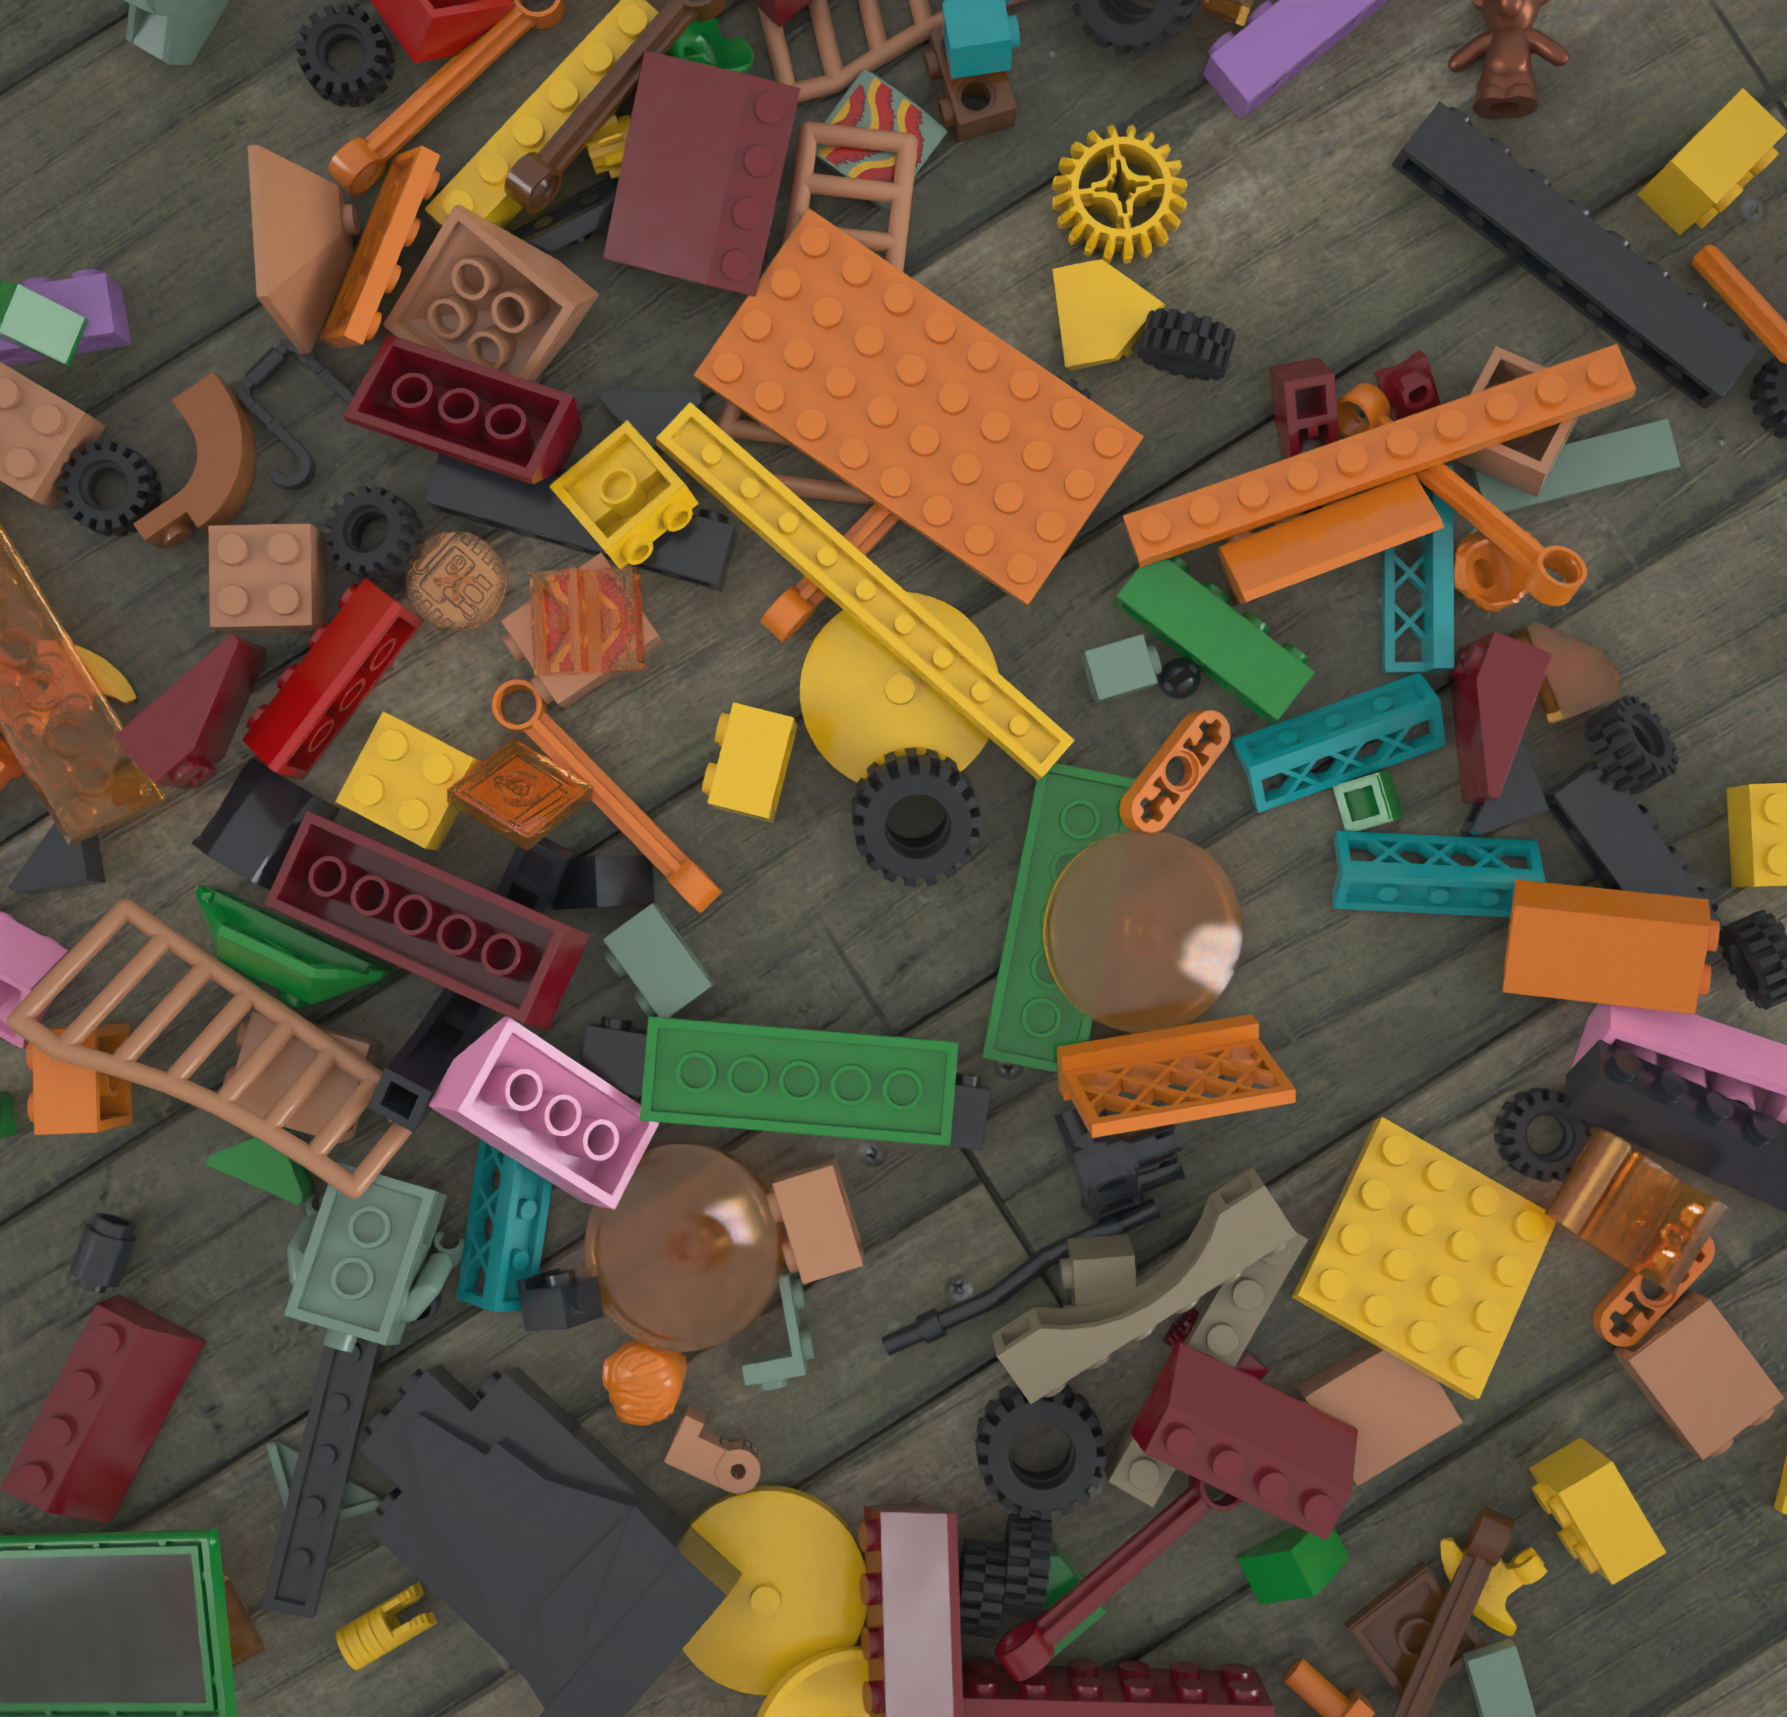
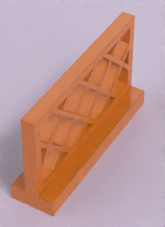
[1057,1014,1296,1138]

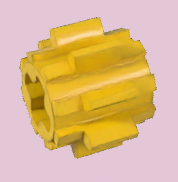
[586,113,631,179]

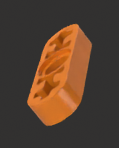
[1119,710,1230,833]
[1592,1224,1715,1347]

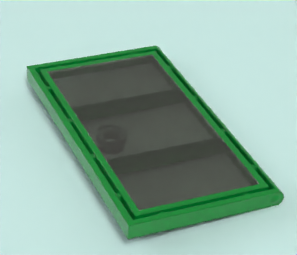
[0,1529,238,1717]

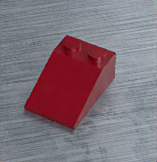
[1450,631,1553,805]
[113,634,267,790]

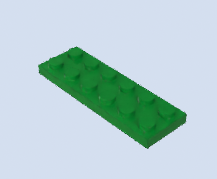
[981,763,1136,1073]
[640,1016,959,1146]

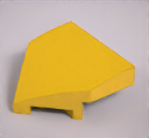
[1052,259,1165,371]

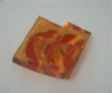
[529,566,645,676]

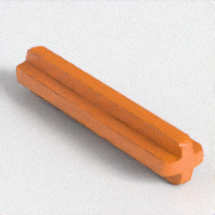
[1691,244,1787,365]

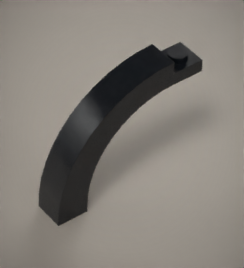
[368,836,574,1133]

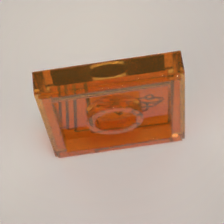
[447,738,593,851]

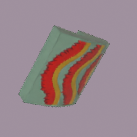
[815,68,948,213]

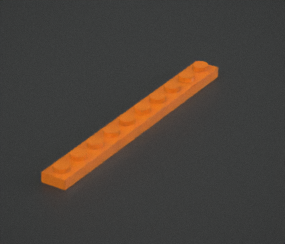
[1123,344,1636,568]

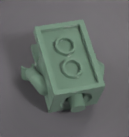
[284,1162,465,1352]

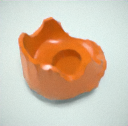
[1453,531,1546,612]
[602,1330,688,1426]

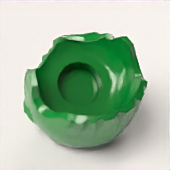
[665,17,754,73]

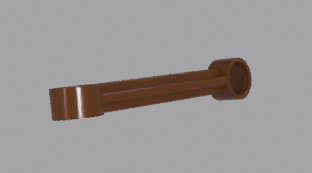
[504,0,727,214]
[1392,1506,1514,1717]

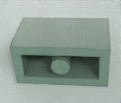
[603,903,716,1018]

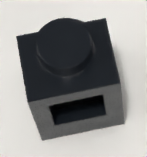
[517,1268,604,1331]

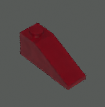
[1269,358,1340,515]

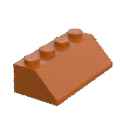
[1215,473,1444,606]

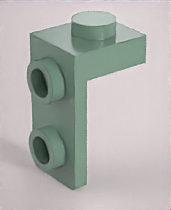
[742,1267,815,1391]

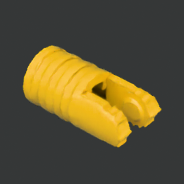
[336,1582,437,1671]

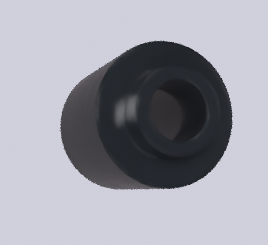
[69,1213,136,1293]

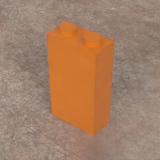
[1503,879,1720,1014]

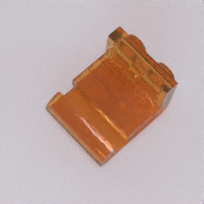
[1544,1127,1728,1295]

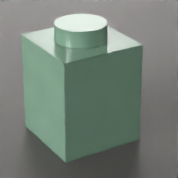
[1080,634,1162,705]

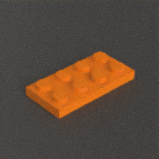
[318,145,441,348]

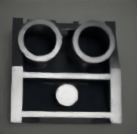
[191,758,340,890]

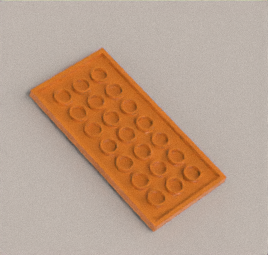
[694,208,1144,607]

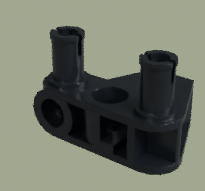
[1054,1108,1185,1223]

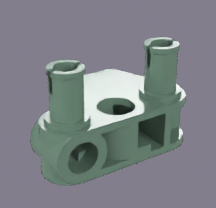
[124,0,230,65]

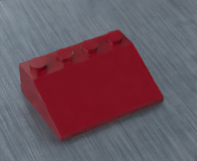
[603,50,801,297]

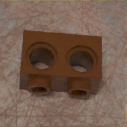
[923,26,1017,143]

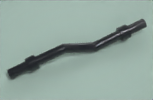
[882,1198,1161,1356]

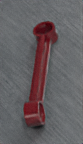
[994,1475,1243,1682]

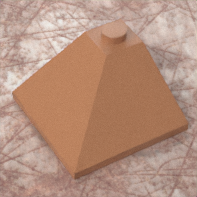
[248,145,360,354]
[383,204,599,382]

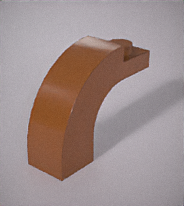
[133,371,256,549]

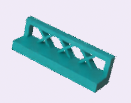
[1381,466,1454,674]
[1232,672,1446,813]
[1332,831,1546,917]
[456,1139,552,1312]

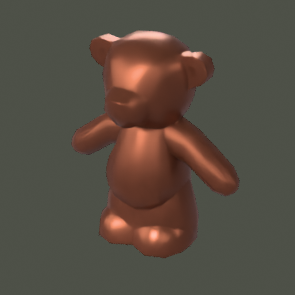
[1448,0,1569,119]

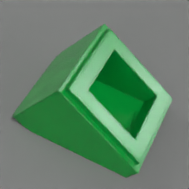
[1333,770,1403,832]

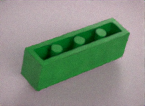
[1112,556,1315,725]

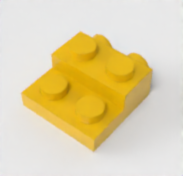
[549,420,699,570]

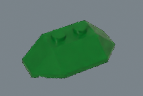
[195,885,395,1009]

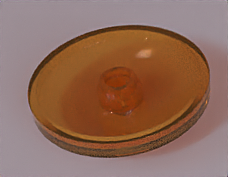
[1043,831,1242,1033]
[585,1144,784,1352]

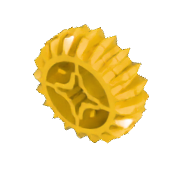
[1052,124,1187,264]

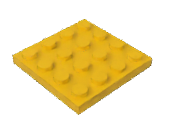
[1292,1117,1559,1400]

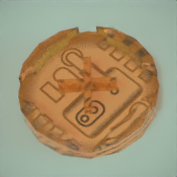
[406,531,508,632]

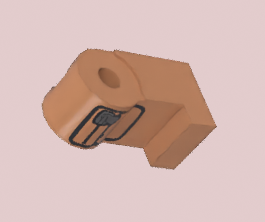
[664,1405,762,1494]

